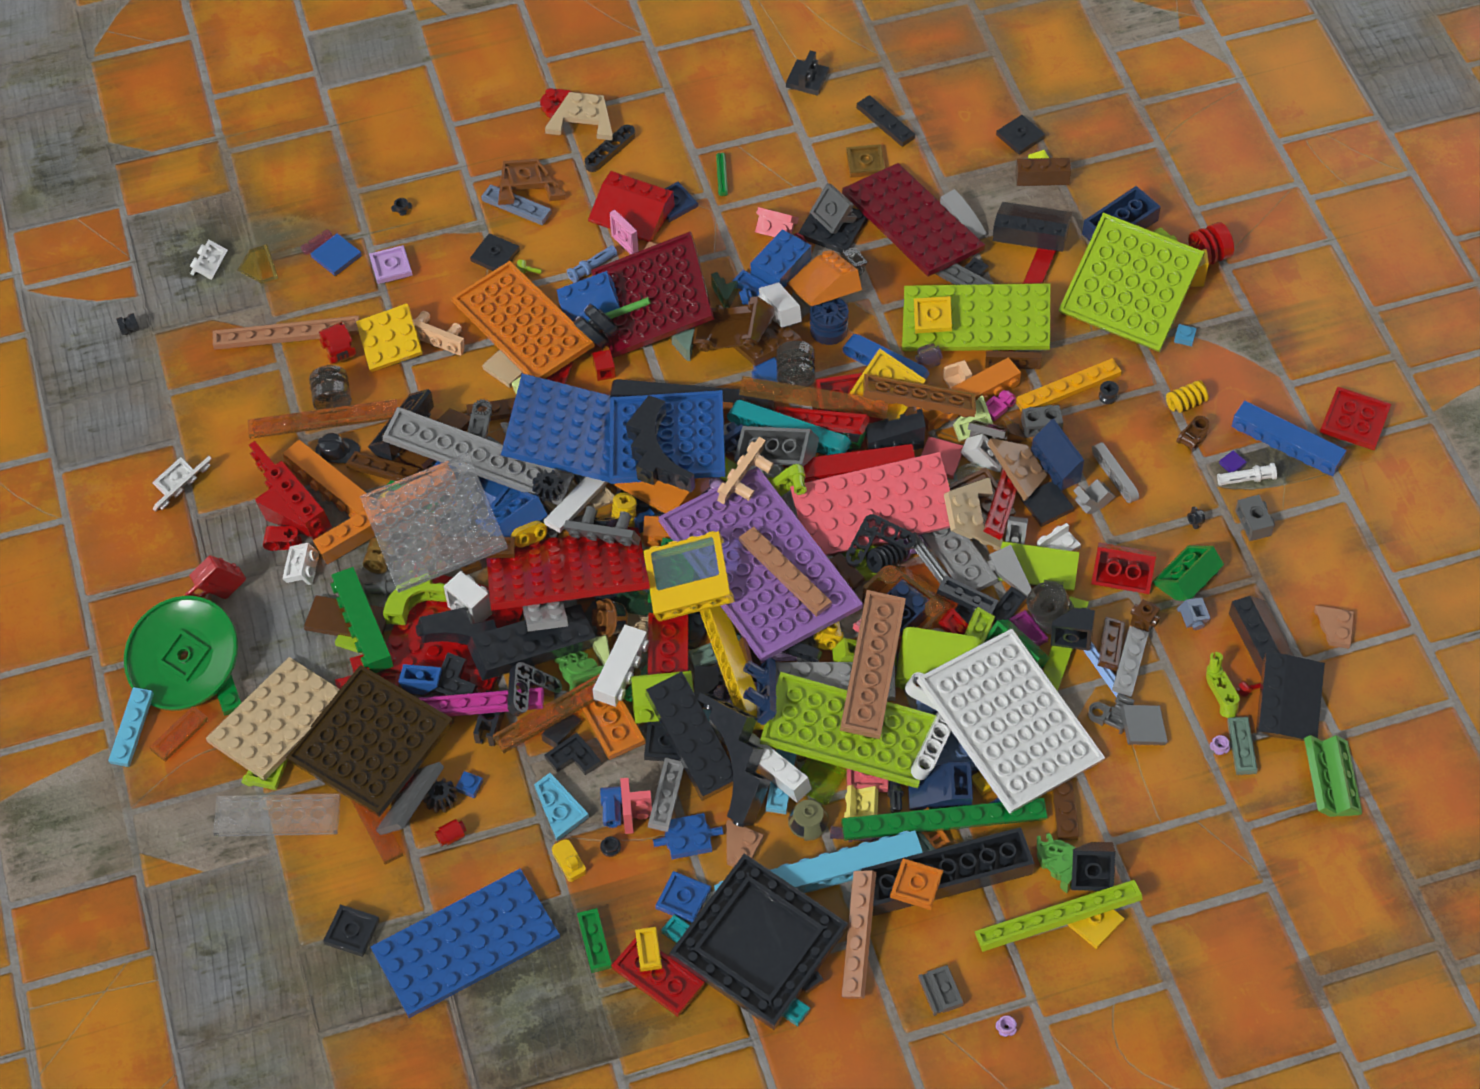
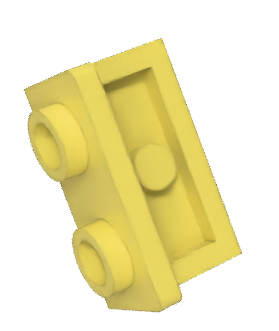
[844,785,878,818]

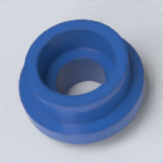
[739,287,752,305]

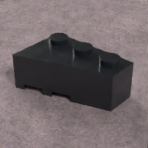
[865,408,926,450]

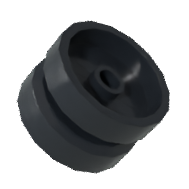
[573,303,620,349]

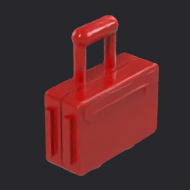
[185,555,246,599]

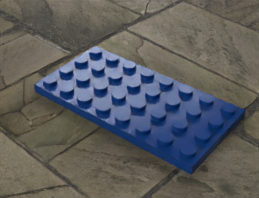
[371,869,560,1018]

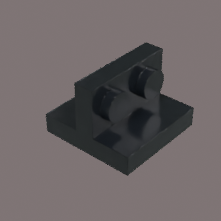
[786,50,829,96]

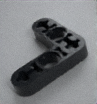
[846,514,916,567]
[507,662,562,717]

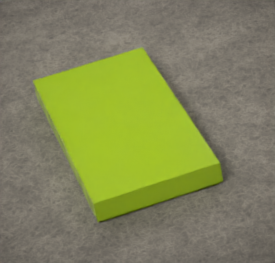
[997,542,1079,591]

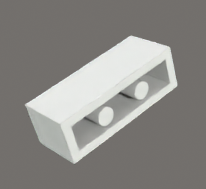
[758,283,802,327]

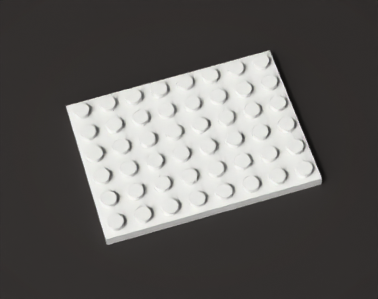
[917,629,1105,813]

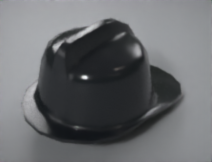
[315,433,360,464]

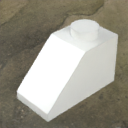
[961,434,1002,472]

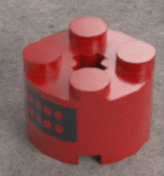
[318,322,356,365]

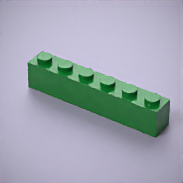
[330,567,393,673]

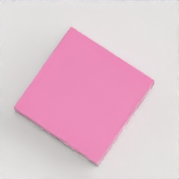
[610,210,638,254]

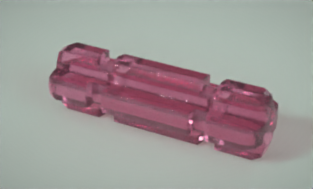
[301,229,333,255]

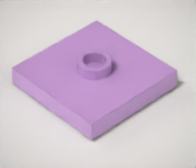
[369,245,413,284]

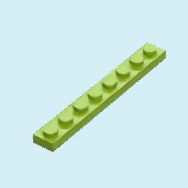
[975,880,1143,952]

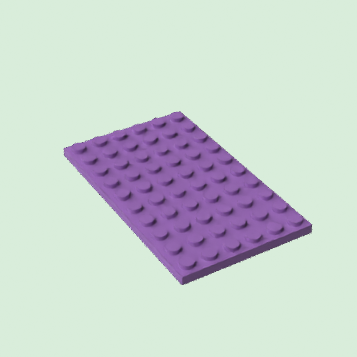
[658,467,863,662]

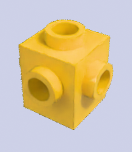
[813,621,844,650]

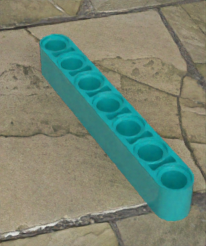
[727,400,851,456]

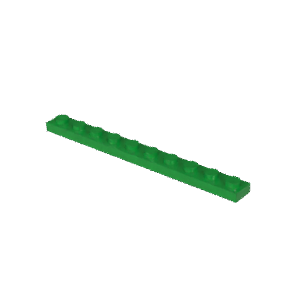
[841,798,1048,841]

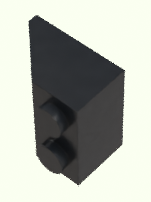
[1051,608,1095,651]
[1071,842,1116,891]

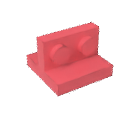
[755,207,799,237]
[620,778,652,834]

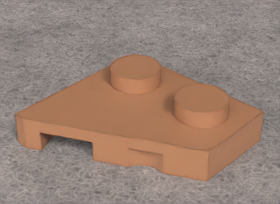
[1314,605,1354,649]
[726,820,764,867]

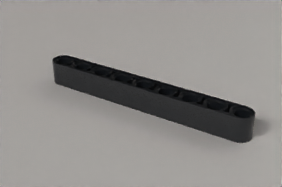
[610,379,775,411]

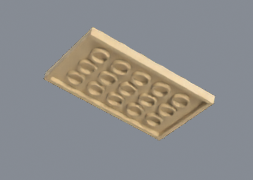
[206,657,340,781]

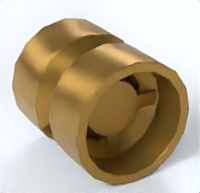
[362,537,394,574]

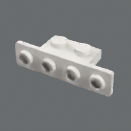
[153,456,212,512]

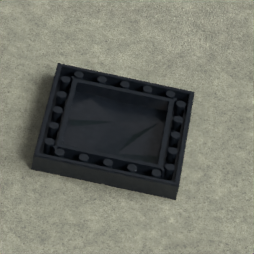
[669,853,848,1030]

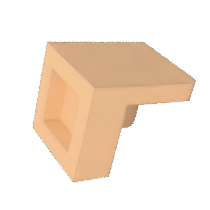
[943,360,972,388]

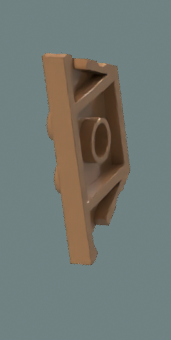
[987,438,1047,501]

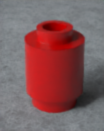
[434,819,467,846]

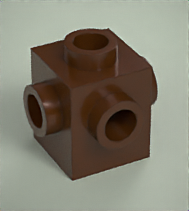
[1130,599,1160,632]

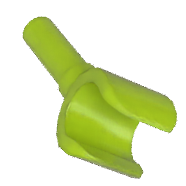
[517,260,541,274]

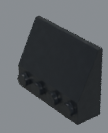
[993,202,1072,252]
[1255,652,1325,741]

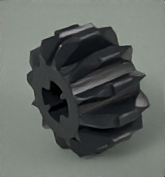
[532,469,565,502]
[423,777,457,813]

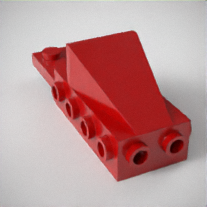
[249,441,333,540]

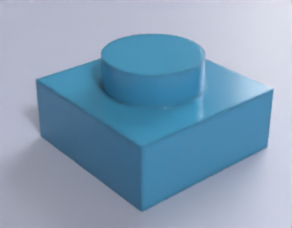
[1174,324,1197,346]

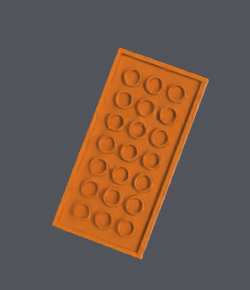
[451,261,595,379]

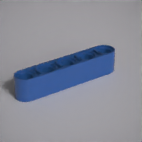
[842,334,929,379]

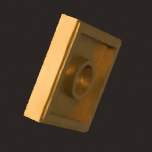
[846,144,885,178]

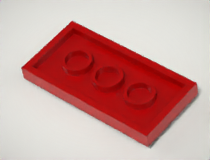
[648,613,688,675]
[611,937,705,1017]

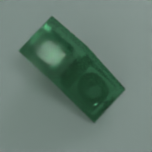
[615,589,653,616]

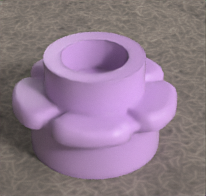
[1210,735,1230,755]
[996,1016,1017,1037]

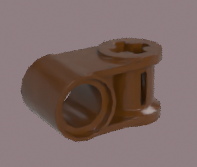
[1176,416,1209,452]

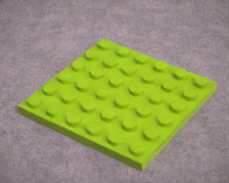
[1058,213,1205,352]

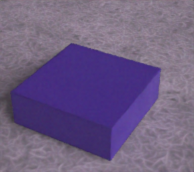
[1219,450,1247,472]

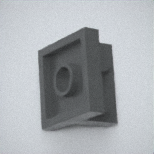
[810,183,857,234]

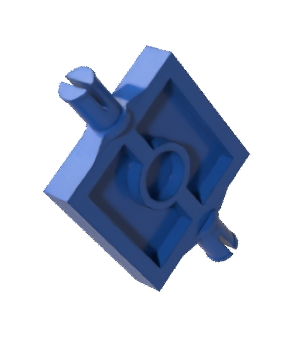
[653,813,723,859]

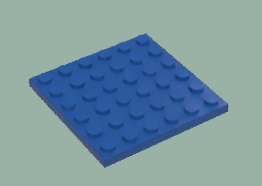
[501,373,614,483]
[609,390,725,484]

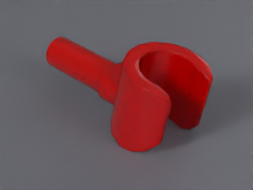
[1236,681,1261,697]

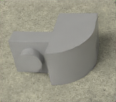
[1073,479,1115,514]

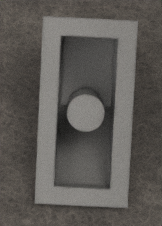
[1005,516,1028,544]

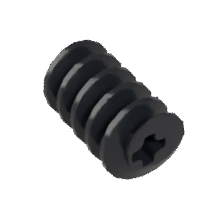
[866,543,908,573]

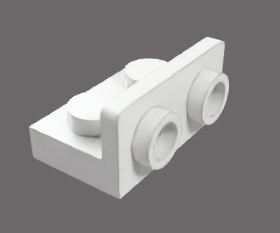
[190,240,228,280]
[1037,523,1081,552]
[282,543,319,585]

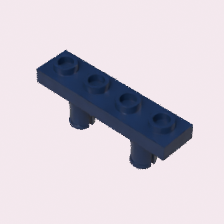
[743,657,777,725]

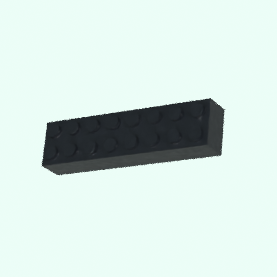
[861,827,1035,916]

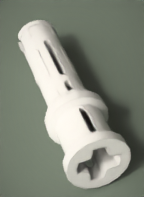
[1217,463,1277,486]

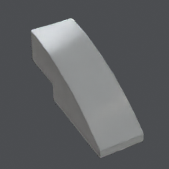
[940,189,987,239]

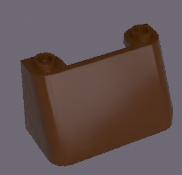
[692,296,775,352]

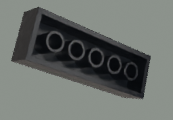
[467,604,596,681]
[645,671,733,801]

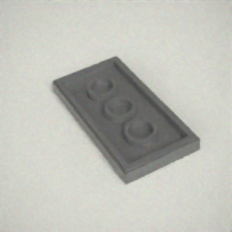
[376,762,444,835]

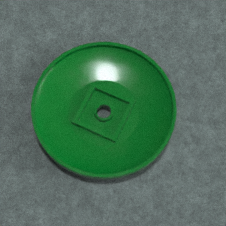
[124,596,238,711]

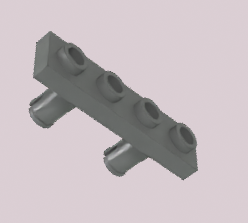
[564,506,641,546]

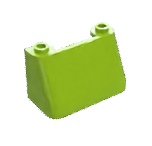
[895,627,982,690]

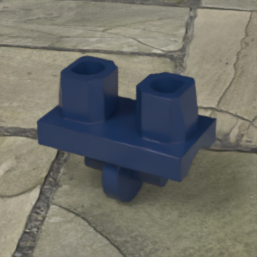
[724,422,743,453]

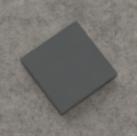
[1120,705,1168,745]

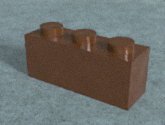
[1015,158,1071,186]

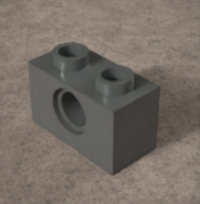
[1235,495,1275,541]

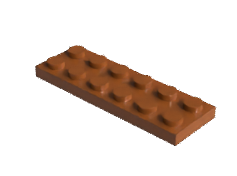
[863,374,976,417]

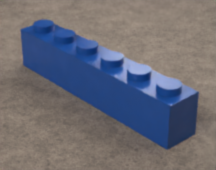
[1231,400,1347,476]

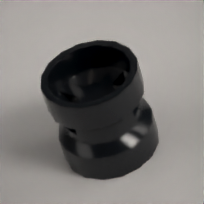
[116,313,140,335]

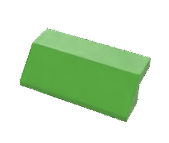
[1304,735,1362,817]

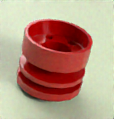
[1188,222,1234,266]

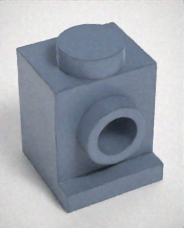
[1177,598,1211,630]

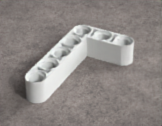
[905,672,951,780]

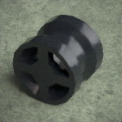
[1099,381,1119,404]

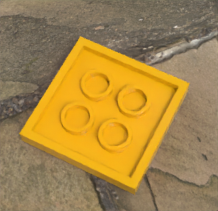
[356,304,423,372]
[848,348,926,421]

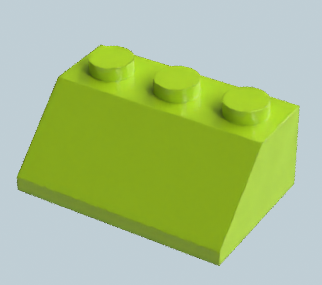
[631,671,694,723]

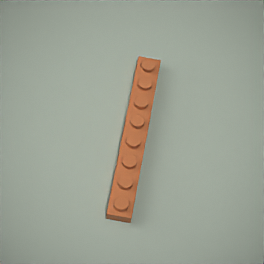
[213,316,360,350]

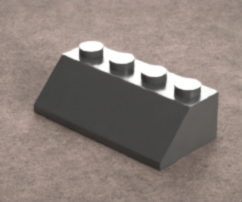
[734,426,819,466]

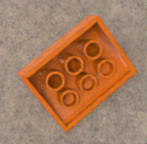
[787,250,862,307]
[615,478,710,513]

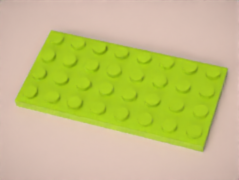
[902,284,1050,351]
[760,672,936,788]

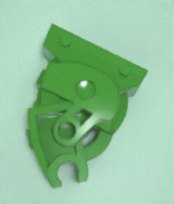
[554,651,604,695]
[1036,833,1076,893]

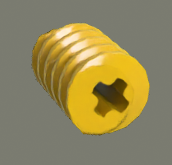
[1166,380,1209,413]
[611,493,637,528]

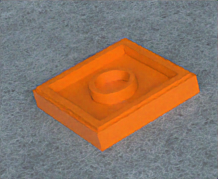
[890,858,943,910]

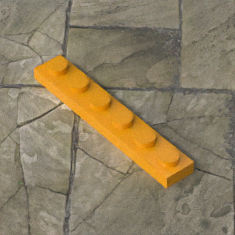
[1015,358,1122,412]

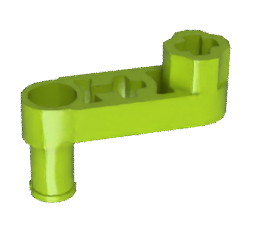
[767,464,807,497]
[1206,652,1240,718]

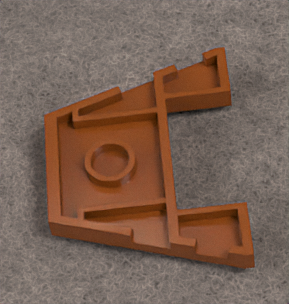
[498,159,566,205]

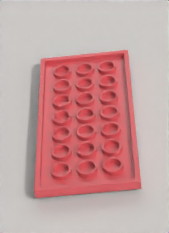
[790,452,950,556]

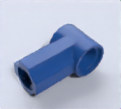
[600,786,622,828]

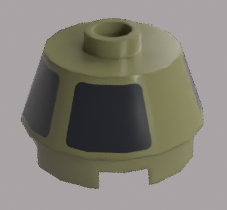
[788,800,829,841]

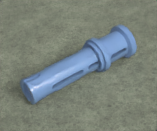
[567,245,617,283]

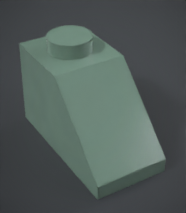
[671,327,695,361]

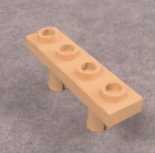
[413,311,464,356]
[717,437,774,504]

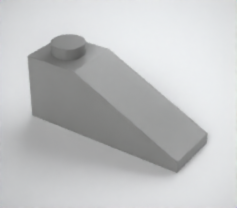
[987,545,1035,603]

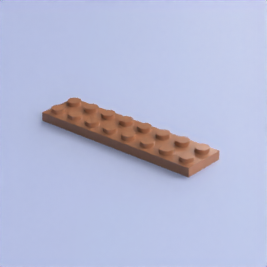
[840,590,906,739]

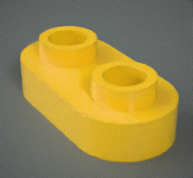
[511,520,547,548]

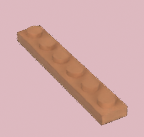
[739,526,832,617]
[842,871,876,999]

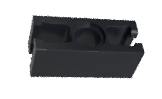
[473,690,505,747]

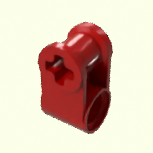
[263,526,302,551]

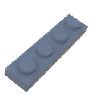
[481,184,551,226]

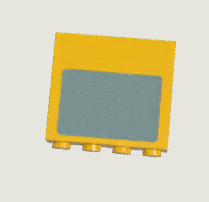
[644,531,735,621]

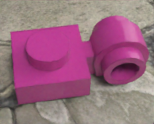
[986,390,1016,421]

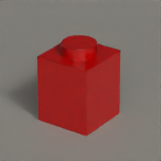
[592,350,616,381]

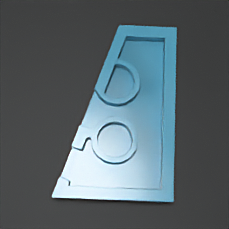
[534,773,589,841]

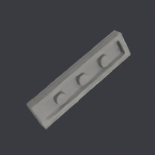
[1112,626,1149,697]
[648,758,684,832]

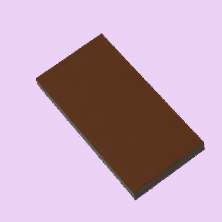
[399,408,471,470]
[304,595,387,638]

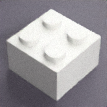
[444,571,492,624]

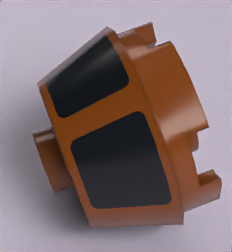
[592,598,628,638]

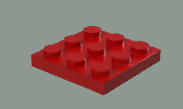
[1320,386,1391,450]

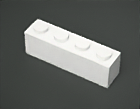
[593,625,649,707]

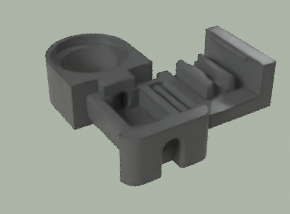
[1088,693,1135,734]

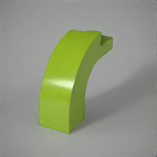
[383,577,447,625]

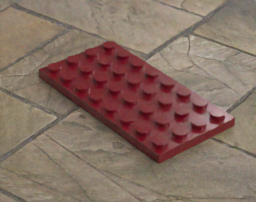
[842,163,985,277]

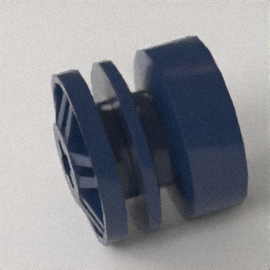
[810,298,849,345]

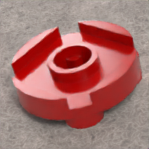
[540,88,571,118]

